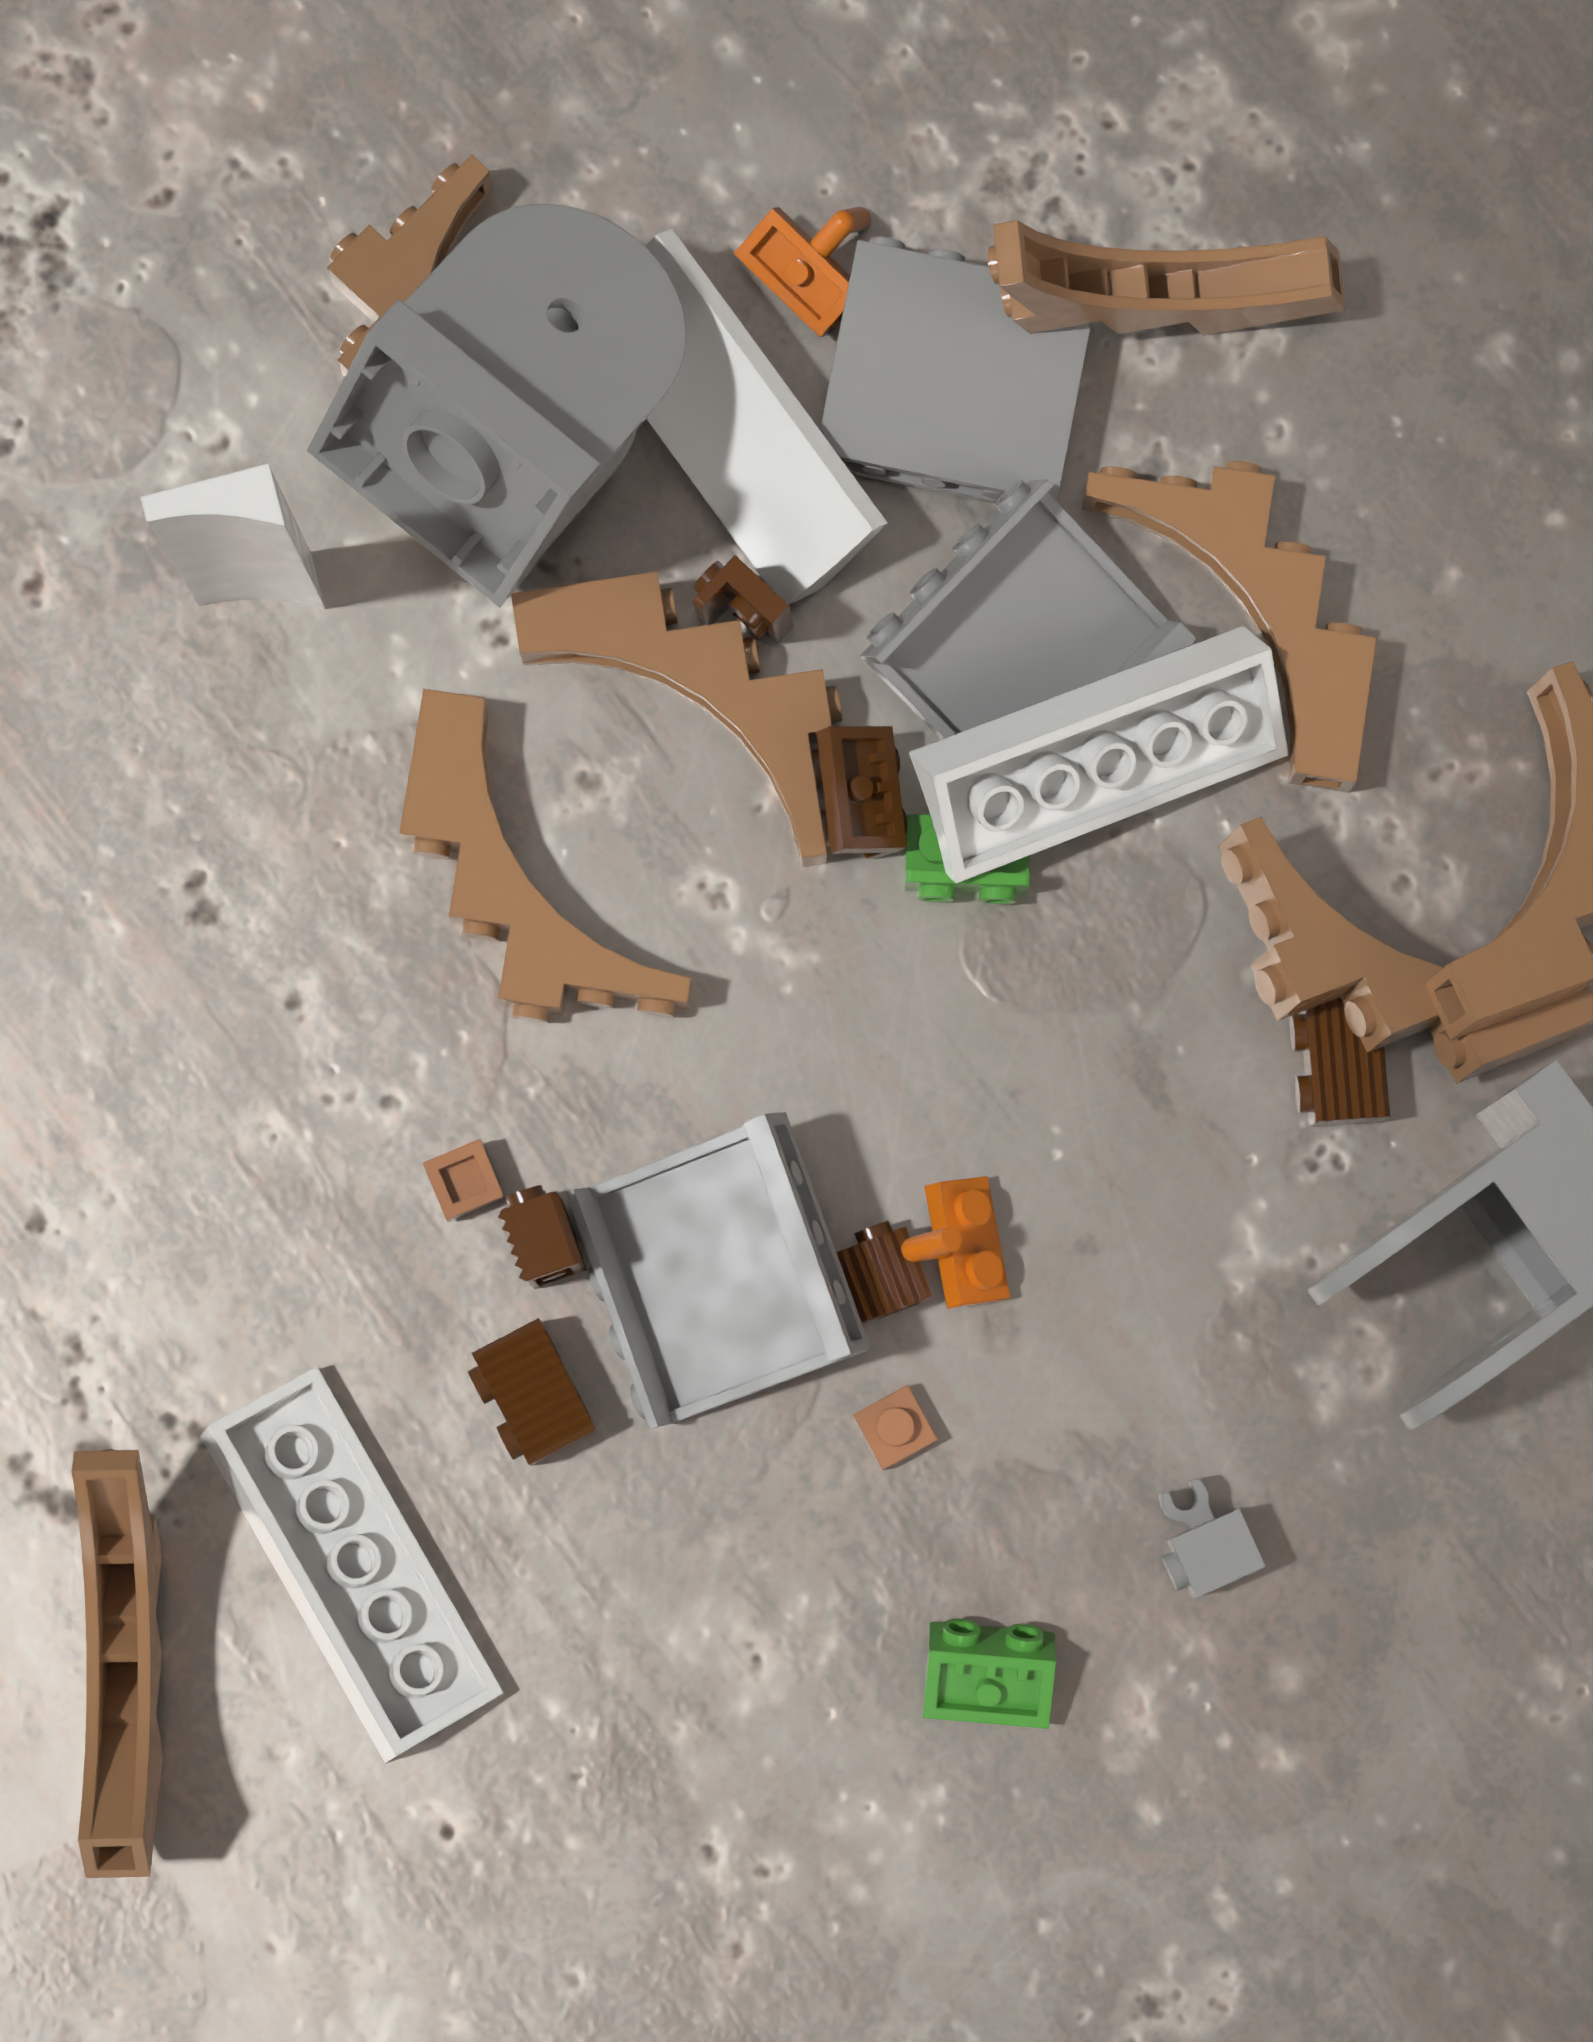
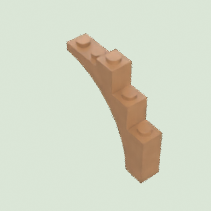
[327,154,493,377]
[988,220,1346,336]
[1081,461,1377,793]
[511,571,842,867]
[1424,661,1593,1040]
[399,688,692,1023]
[1218,817,1593,1084]
[71,1449,163,1878]

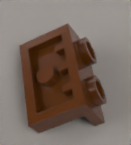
[692,555,794,644]
[817,726,907,859]

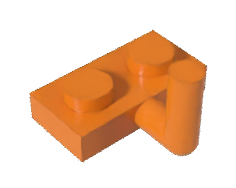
[733,207,871,337]
[901,1176,1011,1309]

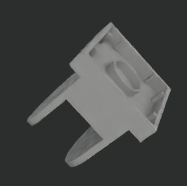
[306,204,686,608]
[1307,1059,1593,1430]

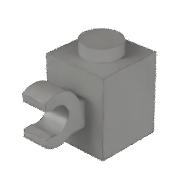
[1159,1478,1266,1598]

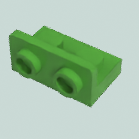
[904,814,1030,904]
[923,1618,1056,1729]

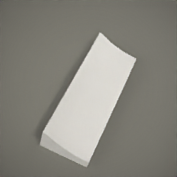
[571,228,887,605]
[140,463,326,609]
[909,626,1288,884]
[200,1366,504,1763]

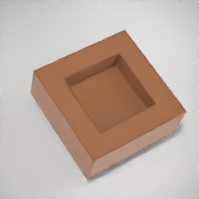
[423,1139,505,1222]
[852,1385,938,1470]

